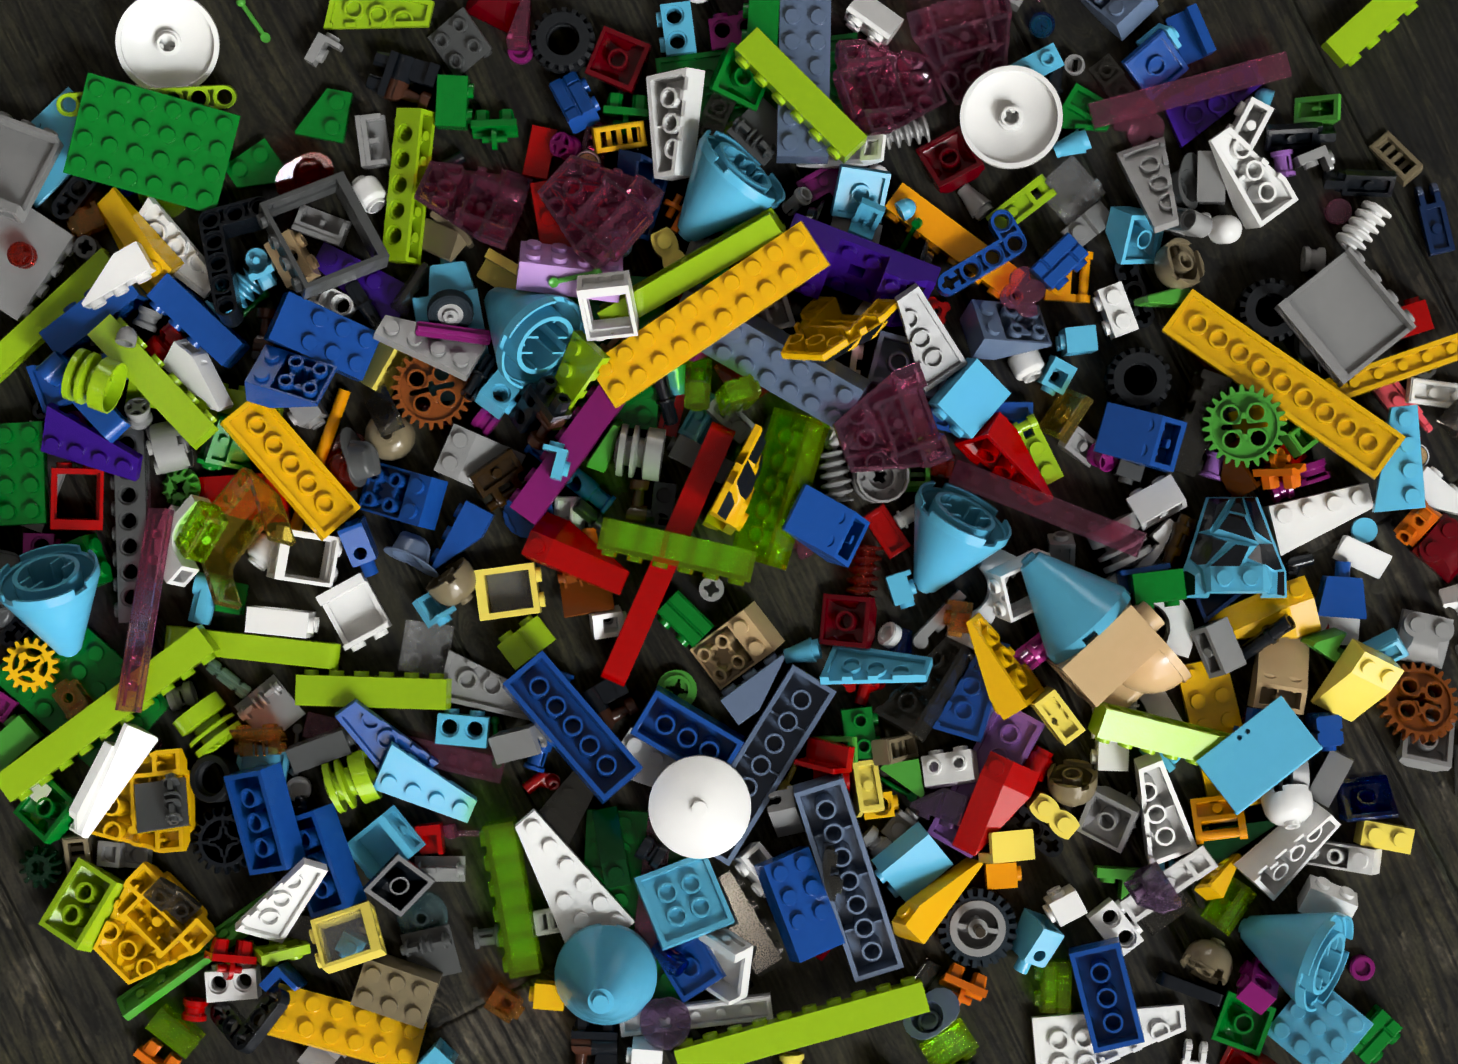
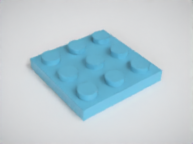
[634,858,735,951]
[1267,991,1374,1064]

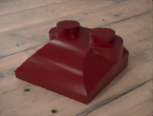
[465,0,526,35]
[584,26,652,94]
[915,126,985,193]
[1409,512,1458,584]
[819,593,877,649]

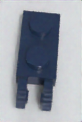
[1414,182,1455,257]

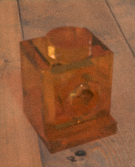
[67,200,108,237]
[943,599,973,638]
[52,678,93,720]
[484,982,525,1024]

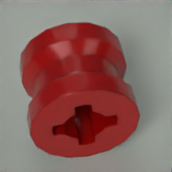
[181,997,208,1022]

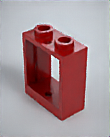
[50,462,104,530]

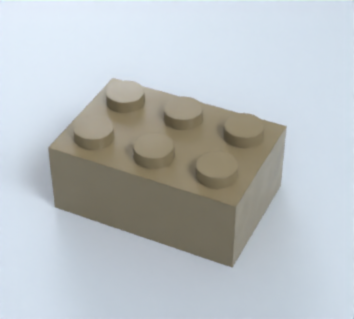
[350,954,443,1029]

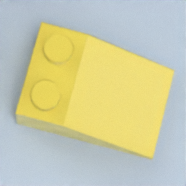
[1311,638,1404,722]

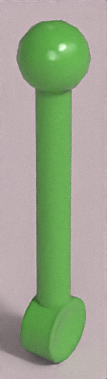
[236,0,271,43]
[548,267,602,288]

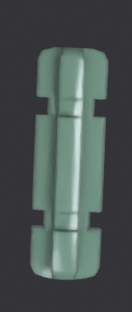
[206,659,251,699]

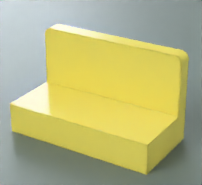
[477,248,518,289]
[359,342,412,399]
[850,760,885,818]
[978,829,1035,864]

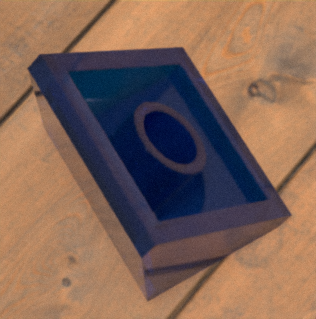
[1337,775,1399,822]

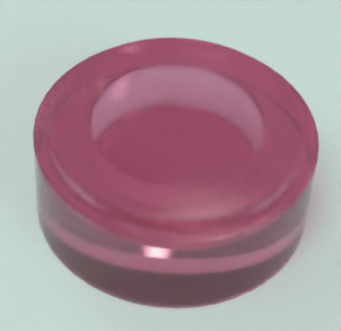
[1325,198,1352,225]

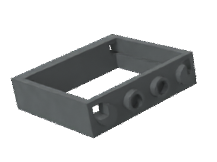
[256,171,390,300]

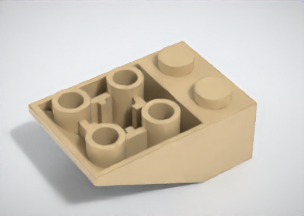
[690,601,785,690]
[1247,637,1309,715]

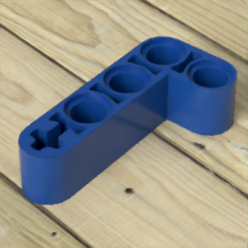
[936,209,1027,297]
[36,350,131,443]

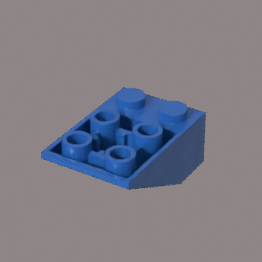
[244,344,338,408]
[1093,402,1187,472]
[359,463,448,531]
[782,484,870,568]

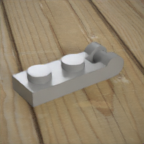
[911,589,966,649]

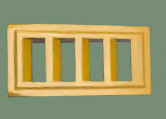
[591,120,647,154]
[1194,853,1242,900]

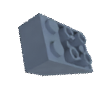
[1080,0,1159,41]
[960,299,1052,360]
[720,652,785,725]

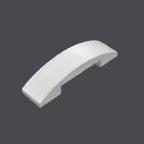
[796,134,886,168]
[1105,518,1174,584]
[1120,845,1218,923]

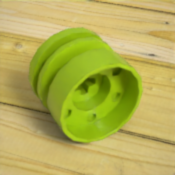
[61,348,127,414]
[172,691,242,758]
[321,749,382,814]

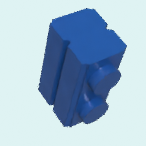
[549,71,601,134]
[1029,232,1089,291]
[1305,711,1344,751]

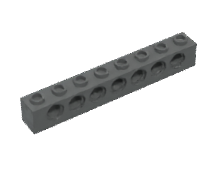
[110,427,155,623]

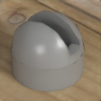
[1064,54,1085,76]
[115,326,137,348]

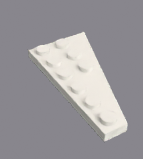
[515,808,635,943]
[1031,1003,1186,1064]

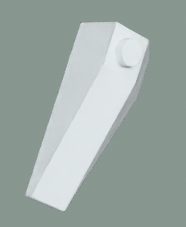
[1208,127,1299,229]

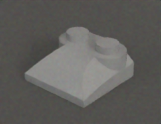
[1397,609,1454,669]
[1396,710,1455,772]
[1076,786,1141,854]

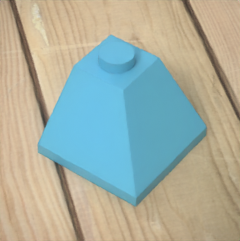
[1105,206,1164,265]

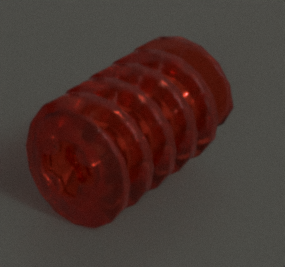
[845,544,883,598]

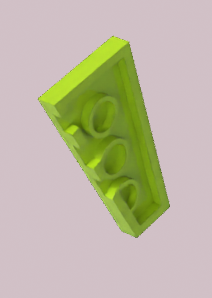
[323,0,435,30]
[552,330,610,431]

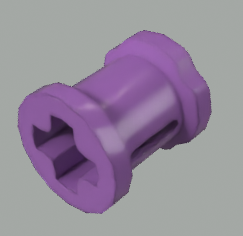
[1270,149,1296,177]
[1198,450,1224,481]

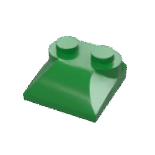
[709,42,767,111]
[13,779,76,844]
[1211,991,1276,1056]

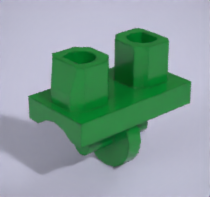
[603,92,649,135]
[471,109,519,150]

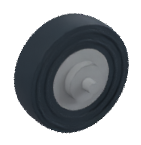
[427,289,474,327]

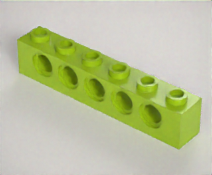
[383,108,435,265]

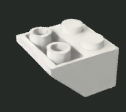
[844,0,904,49]

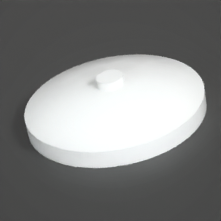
[115,0,220,95]
[960,65,1063,169]
[648,755,751,859]

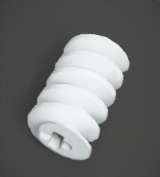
[1336,200,1392,251]

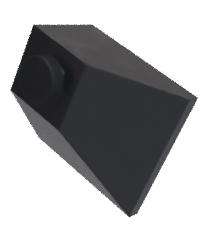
[363,852,435,917]

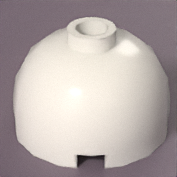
[1260,784,1314,830]

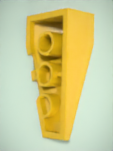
[97,187,185,294]
[1208,575,1322,640]
[966,613,1045,720]
[891,858,983,944]

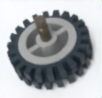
[937,886,1017,968]

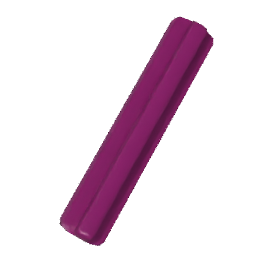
[415,321,491,345]

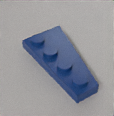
[335,698,439,770]

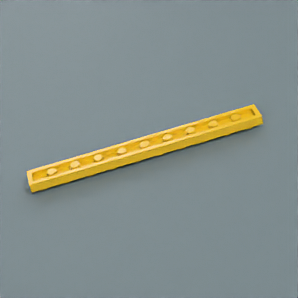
[1227,333,1458,438]

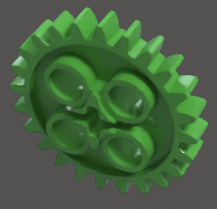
[1202,384,1287,468]

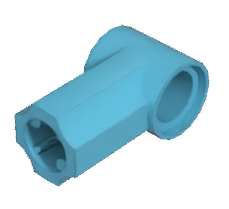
[188,572,224,625]

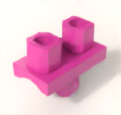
[1013,632,1048,670]

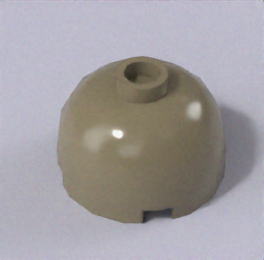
[1153,238,1205,290]
[364,410,416,461]
[426,557,476,606]
[1047,759,1098,807]
[1180,937,1233,985]

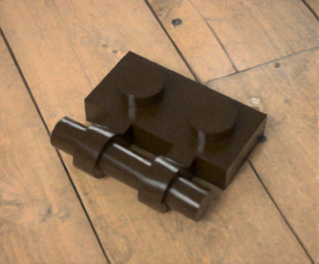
[467,448,527,512]
[1162,513,1198,569]

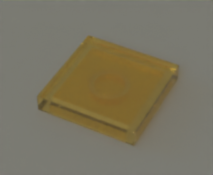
[1039,388,1094,444]

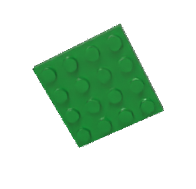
[0,421,50,526]

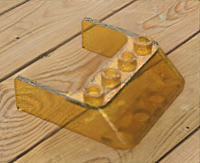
[193,467,296,610]

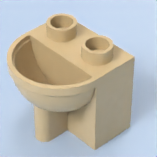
[1046,601,1192,709]

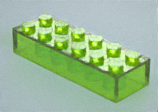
[730,407,830,571]
[597,517,757,586]
[479,816,544,979]

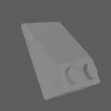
[434,424,526,495]

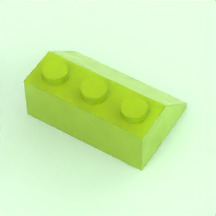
[38,857,124,952]

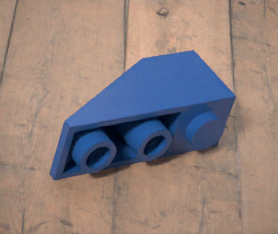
[430,500,495,570]

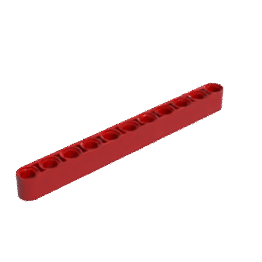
[600,421,736,687]

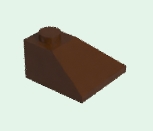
[1221,432,1266,497]

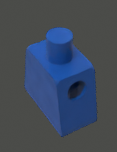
[337,515,379,578]
[1315,561,1367,619]

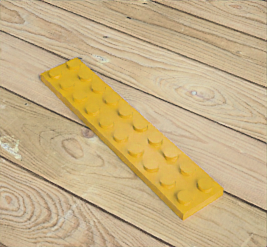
[596,221,831,408]
[1162,289,1406,480]

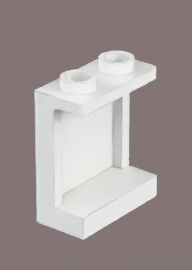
[315,572,393,652]
[698,927,753,1005]

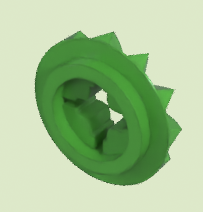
[162,468,201,507]
[657,670,697,704]

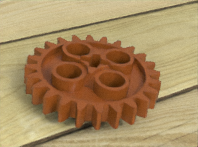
[390,357,472,430]
[1376,662,1458,744]

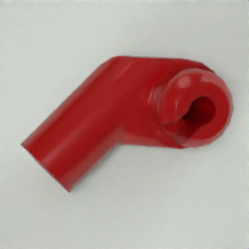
[854,683,886,706]
[522,771,560,794]

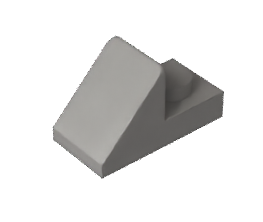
[1060,201,1109,247]
[1057,422,1096,468]

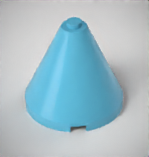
[677,129,786,242]
[484,287,585,389]
[913,481,1012,594]
[0,544,100,657]
[1020,552,1131,664]
[1238,912,1354,1012]
[554,923,657,1025]

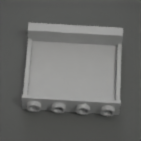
[0,111,64,224]
[0,208,78,322]
[1274,247,1417,388]

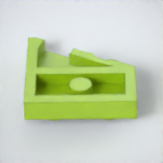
[249,936,311,967]

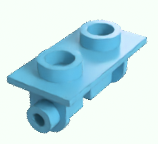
[1011,43,1065,76]

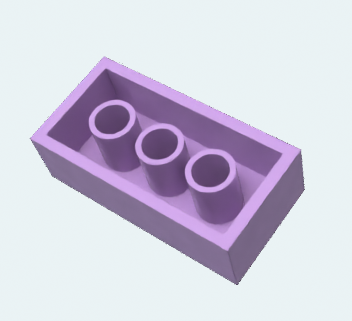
[516,239,623,303]

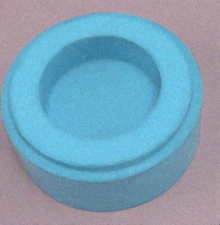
[1350,518,1378,543]

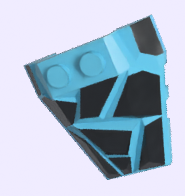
[1183,497,1287,598]

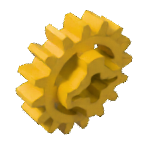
[2,636,60,693]

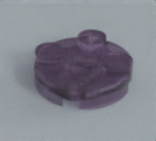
[640,997,691,1050]

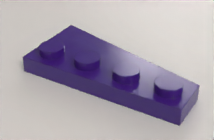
[1160,60,1264,148]
[316,242,415,319]
[41,402,143,481]

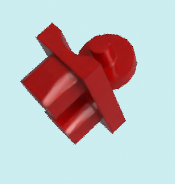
[204,937,257,980]

